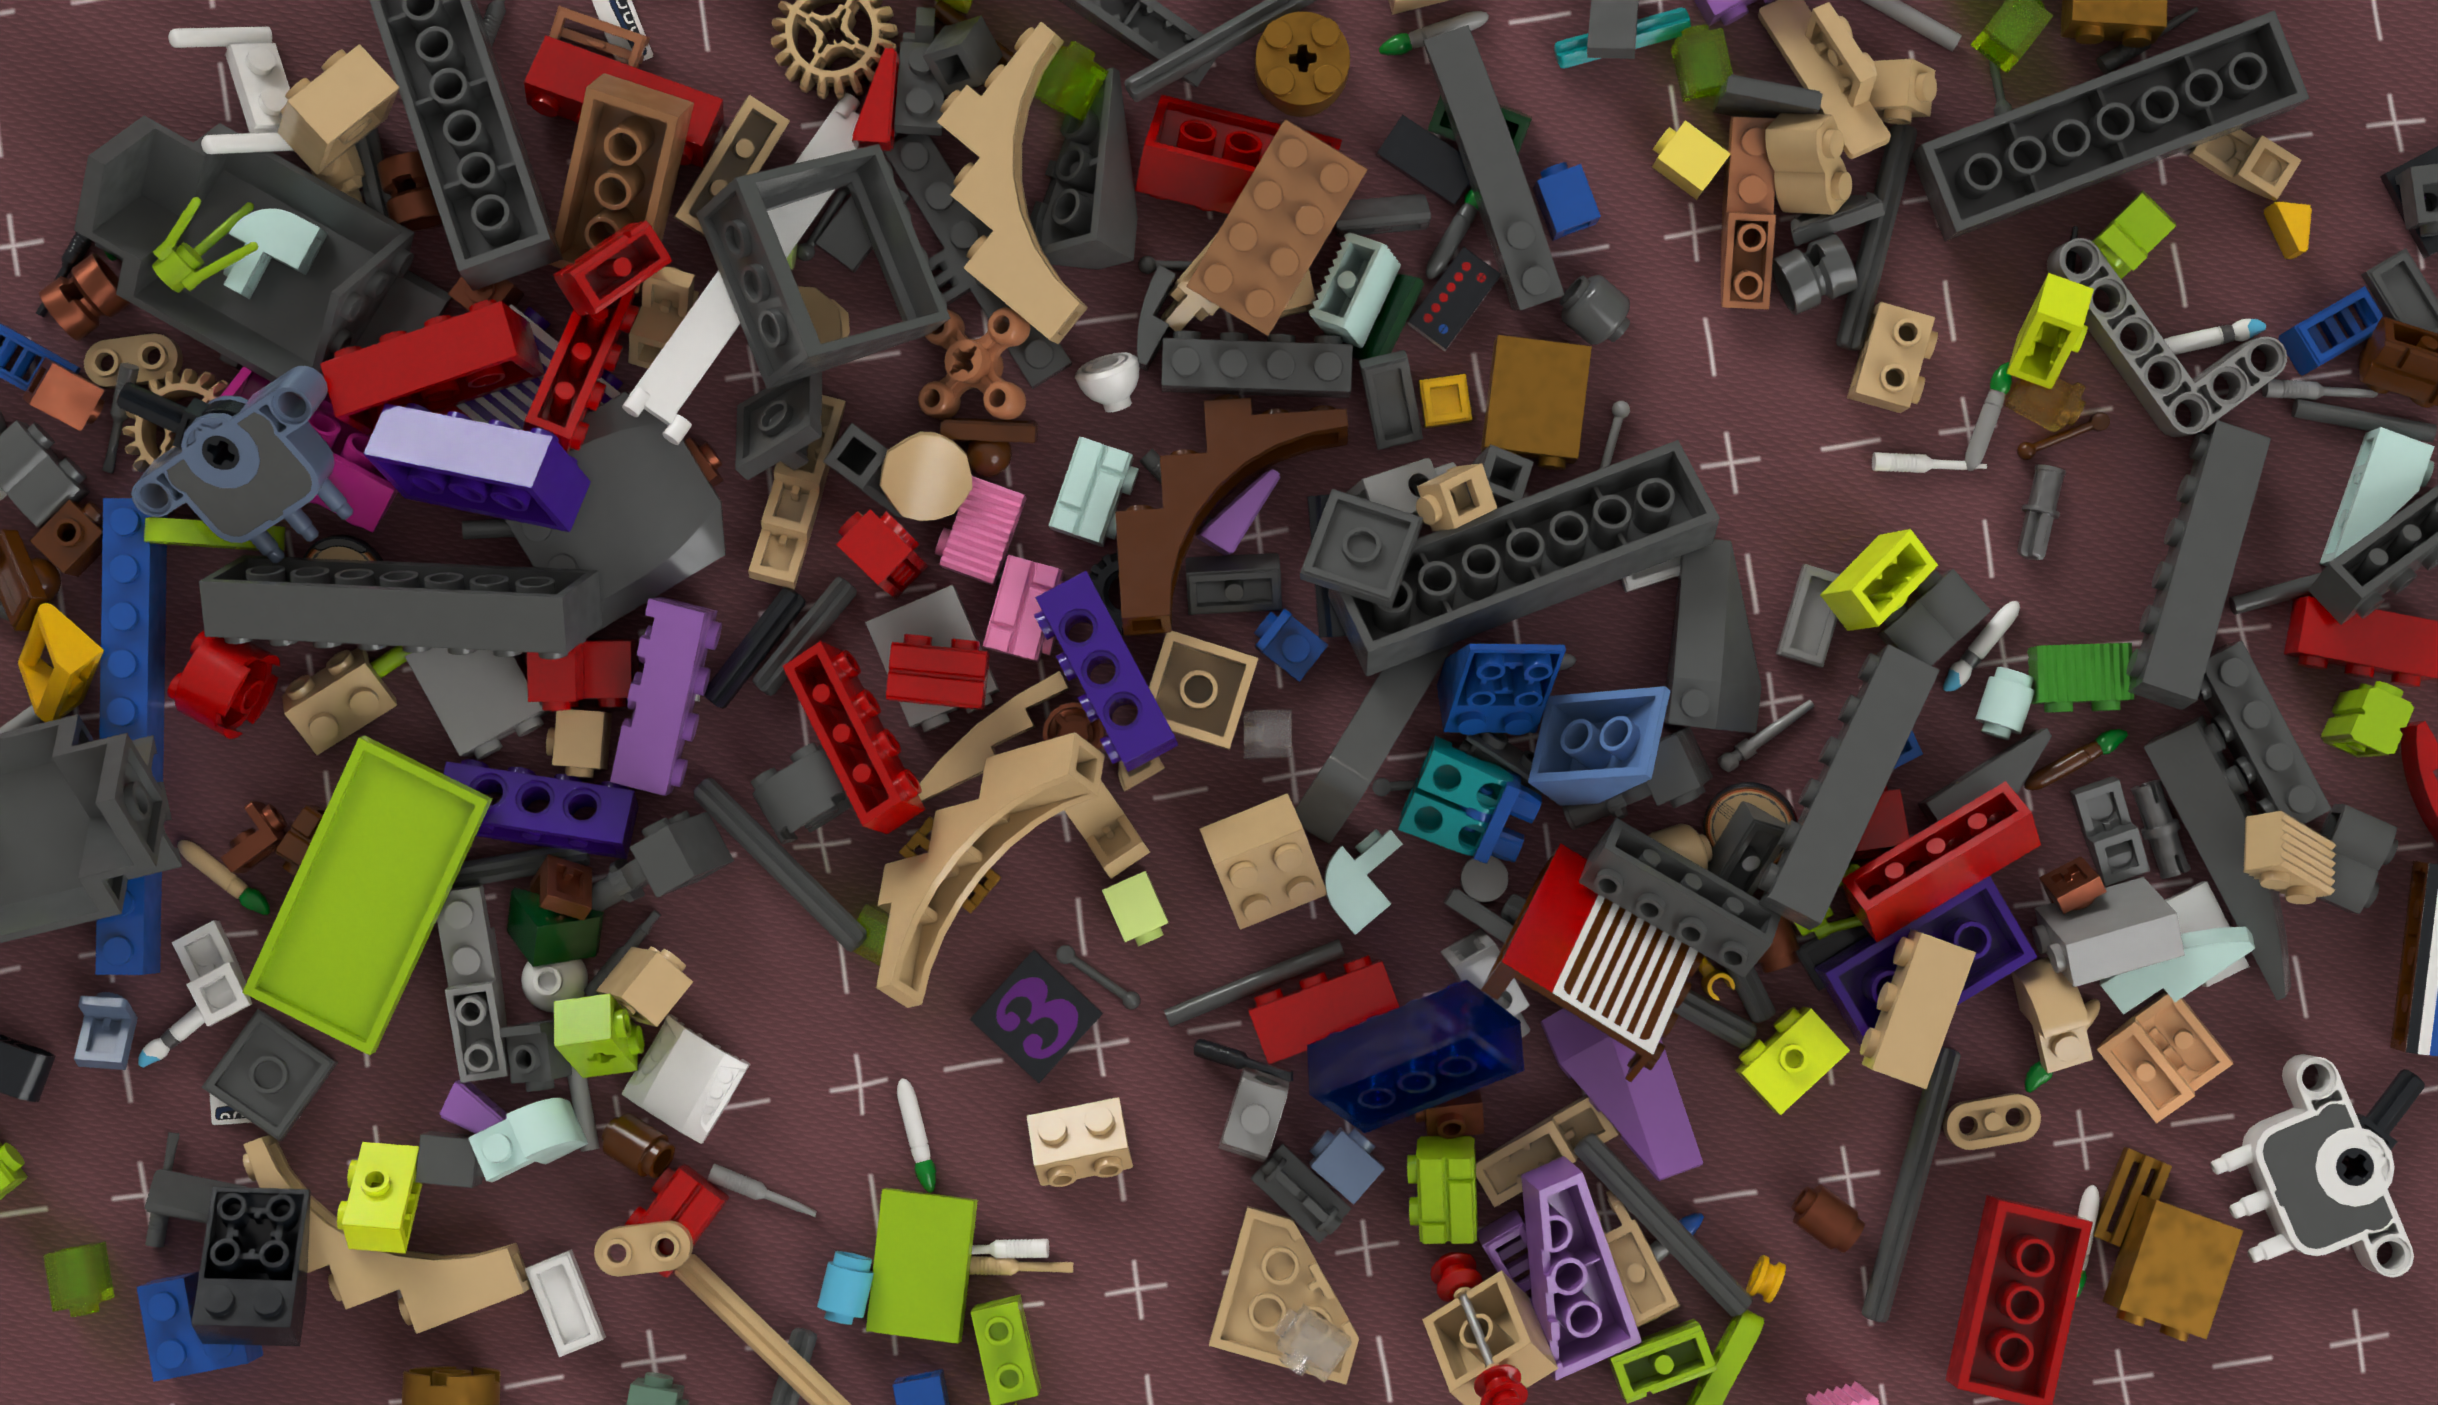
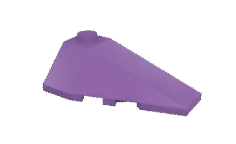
[1541,1008,1703,1181]

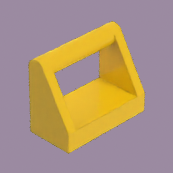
[18,603,104,722]

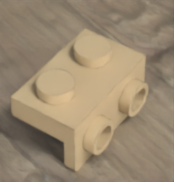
[282,647,397,755]
[1027,1097,1133,1187]

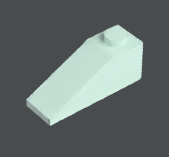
[2319,427,2435,566]

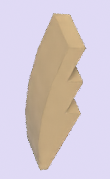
[748,395,846,590]
[918,671,1070,803]
[1476,1094,1619,1208]

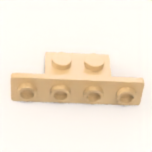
[1758,0,1891,159]

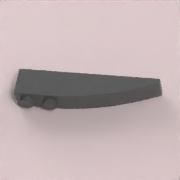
[1058,0,1216,87]
[1423,25,1565,311]
[2144,715,2291,1001]

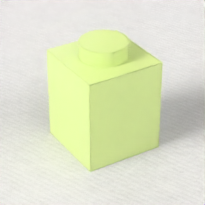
[1102,871,1169,947]

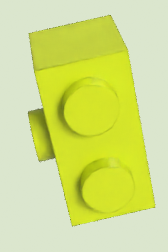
[2007,273,2094,389]
[1820,529,1938,631]
[1735,1006,1850,1115]
[337,1142,422,1253]

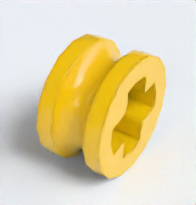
[1746,1255,1786,1304]

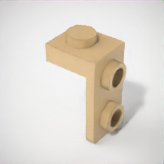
[1064,780,1150,879]

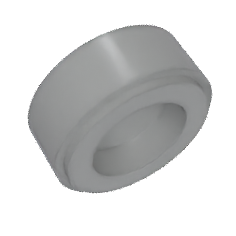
[1460,856,1508,902]

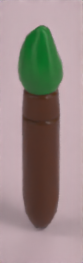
[2024,729,2128,791]

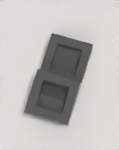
[1137,265,1176,371]
[2069,776,2150,886]

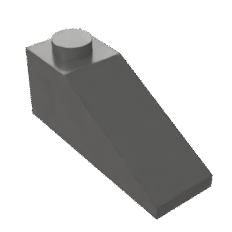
[1918,728,2052,825]

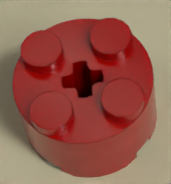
[167,630,280,739]

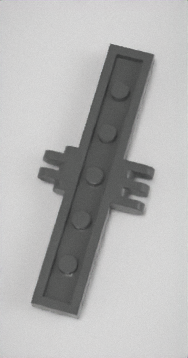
[884,134,1072,389]

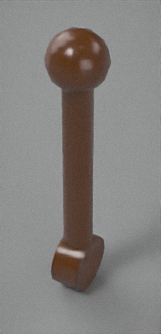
[2017,412,2110,460]

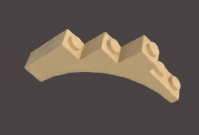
[937,22,1088,344]
[876,732,1105,1008]
[243,1135,532,1334]

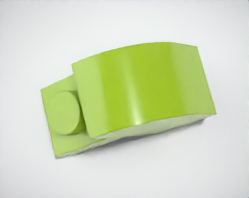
[2092,190,2176,279]

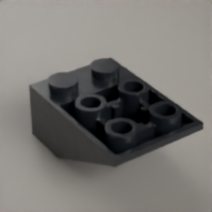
[191,1187,311,1346]

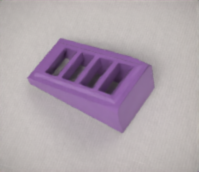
[1196,469,1281,556]
[439,1080,507,1134]
[1477,1210,1533,1306]

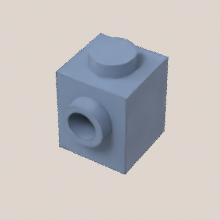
[1309,1127,1385,1205]

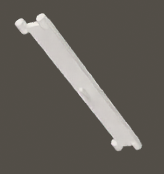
[622,93,898,445]

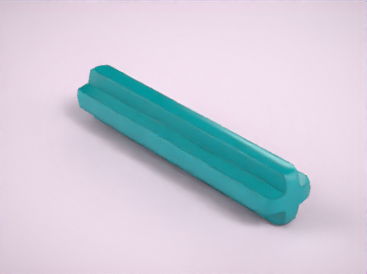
[1554,7,1691,69]

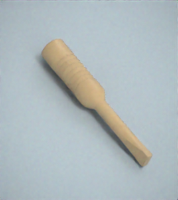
[969,1256,1074,1276]

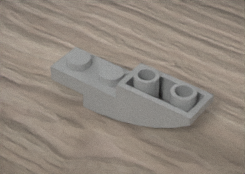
[437,884,509,1083]

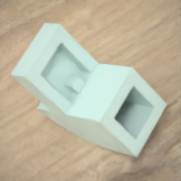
[223,208,328,299]
[1324,829,1403,935]
[468,1098,588,1183]

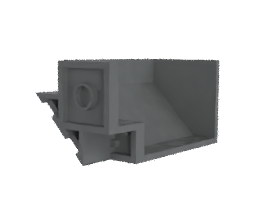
[74,115,452,400]
[0,714,182,943]

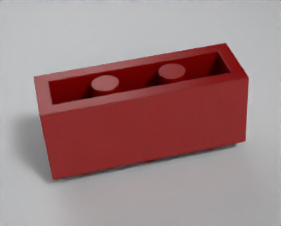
[2284,596,2438,687]
[1248,955,1402,1064]

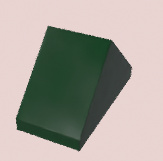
[507,887,604,967]

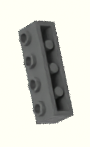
[1161,331,1353,399]
[2308,485,2438,625]
[2198,641,2332,824]
[1579,818,1781,978]

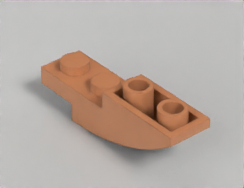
[1721,116,1776,310]

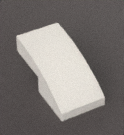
[171,920,252,1026]

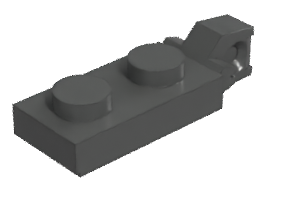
[895,7,945,136]

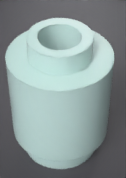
[1975,667,2035,740]

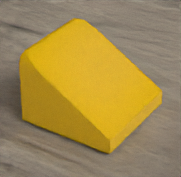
[2264,202,2312,259]

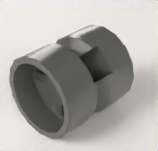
[1772,233,1858,315]

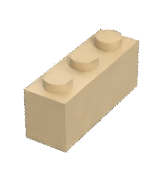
[673,95,790,238]
[1860,929,1976,1089]

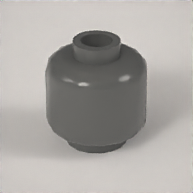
[1559,275,1630,345]

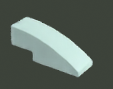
[2100,927,2255,1014]

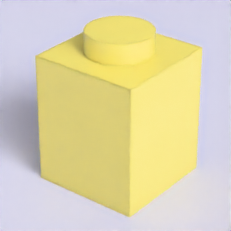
[1652,120,1731,200]

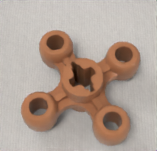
[918,307,1030,420]

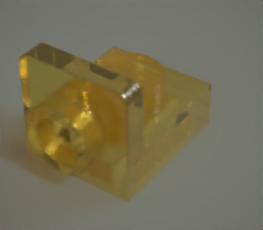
[2004,378,2086,433]

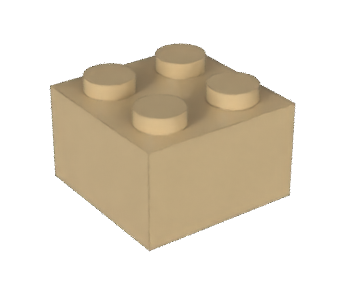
[277,44,400,175]
[1149,631,1258,751]
[1199,793,1327,930]

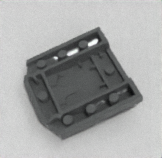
[505,392,726,636]

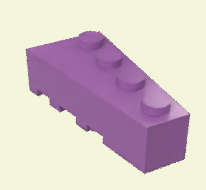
[610,597,722,796]
[1521,1156,1642,1381]

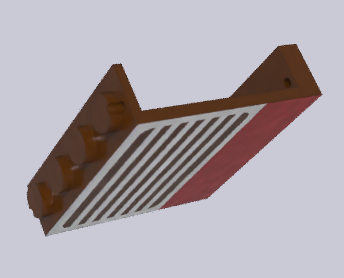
[1481,843,1705,1082]

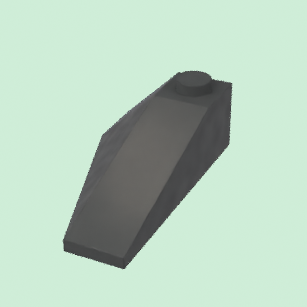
[1030,67,1138,270]
[1664,539,1762,733]

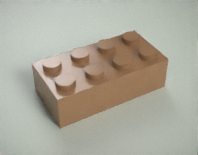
[549,73,694,293]
[1186,119,1368,336]

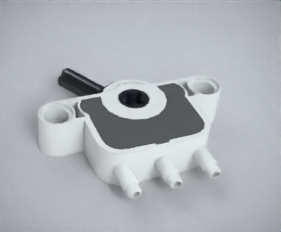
[2210,1054,2425,1278]

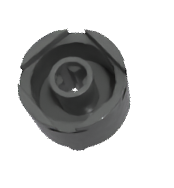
[750,742,852,844]

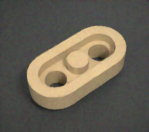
[84,333,183,389]
[1943,1093,2041,1150]
[594,1221,693,1277]

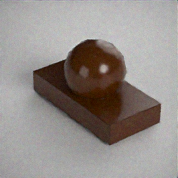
[940,417,1038,477]
[0,529,61,631]

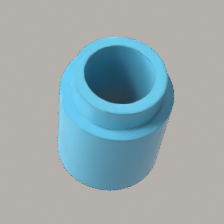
[817,1251,874,1325]

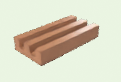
[549,6,650,68]

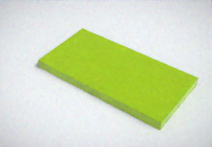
[242,735,493,1055]

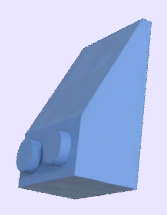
[1528,686,1671,806]

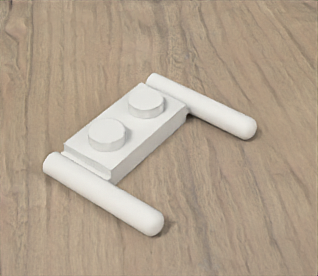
[168,26,294,154]

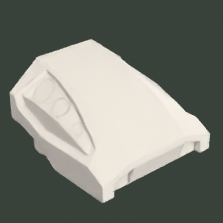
[622,1014,750,1144]

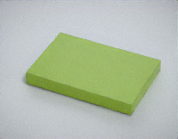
[866,1188,978,1344]

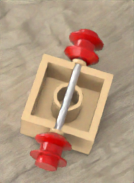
[1422,1252,1558,1405]

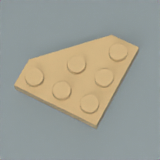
[1209,1206,1359,1385]

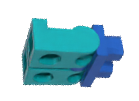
[1398,735,1542,864]

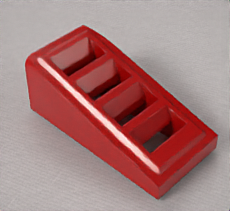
[852,48,900,152]

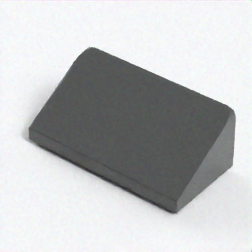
[1335,194,1431,238]
[1186,553,1282,615]
[1708,801,1787,896]
[144,1169,248,1224]

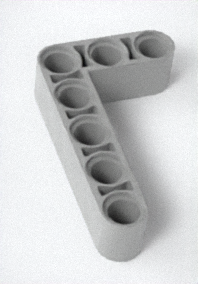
[2047,238,2287,437]

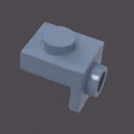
[74,992,138,1070]

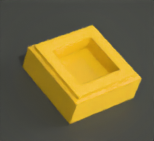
[1418,374,1472,428]

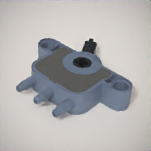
[117,366,353,564]

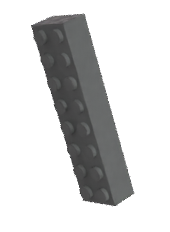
[369,0,563,291]
[1912,10,2309,242]
[1328,440,1720,677]
[199,555,603,659]

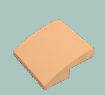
[2097,991,2233,1124]

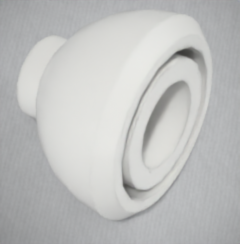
[1075,352,1140,412]
[521,959,588,1013]

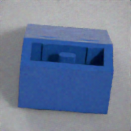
[1437,644,1566,735]

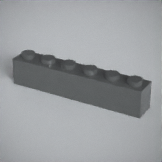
[2126,420,2271,710]
[1758,644,1940,930]

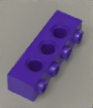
[1034,571,1178,772]
[443,759,639,859]

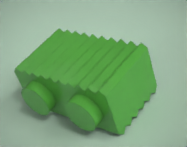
[2027,643,2134,713]

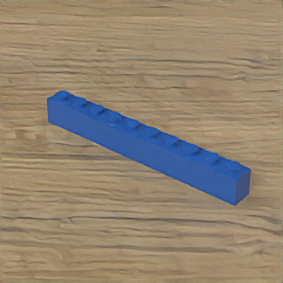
[95,498,167,975]

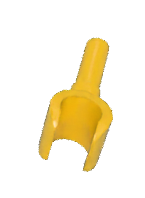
[1699,956,1735,1001]

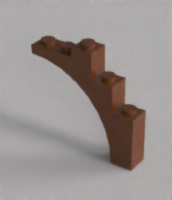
[1115,394,1348,636]

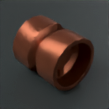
[377,151,443,232]
[39,253,131,341]
[1043,702,1106,751]

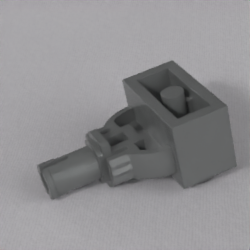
[1562,726,1713,830]
[592,811,734,912]

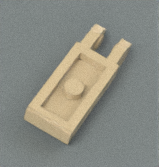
[1595,1191,1680,1328]

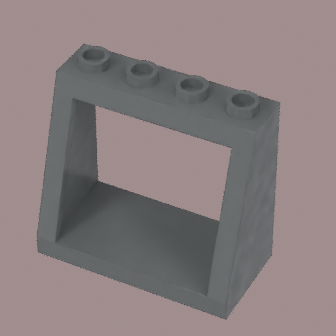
[696,144,950,389]

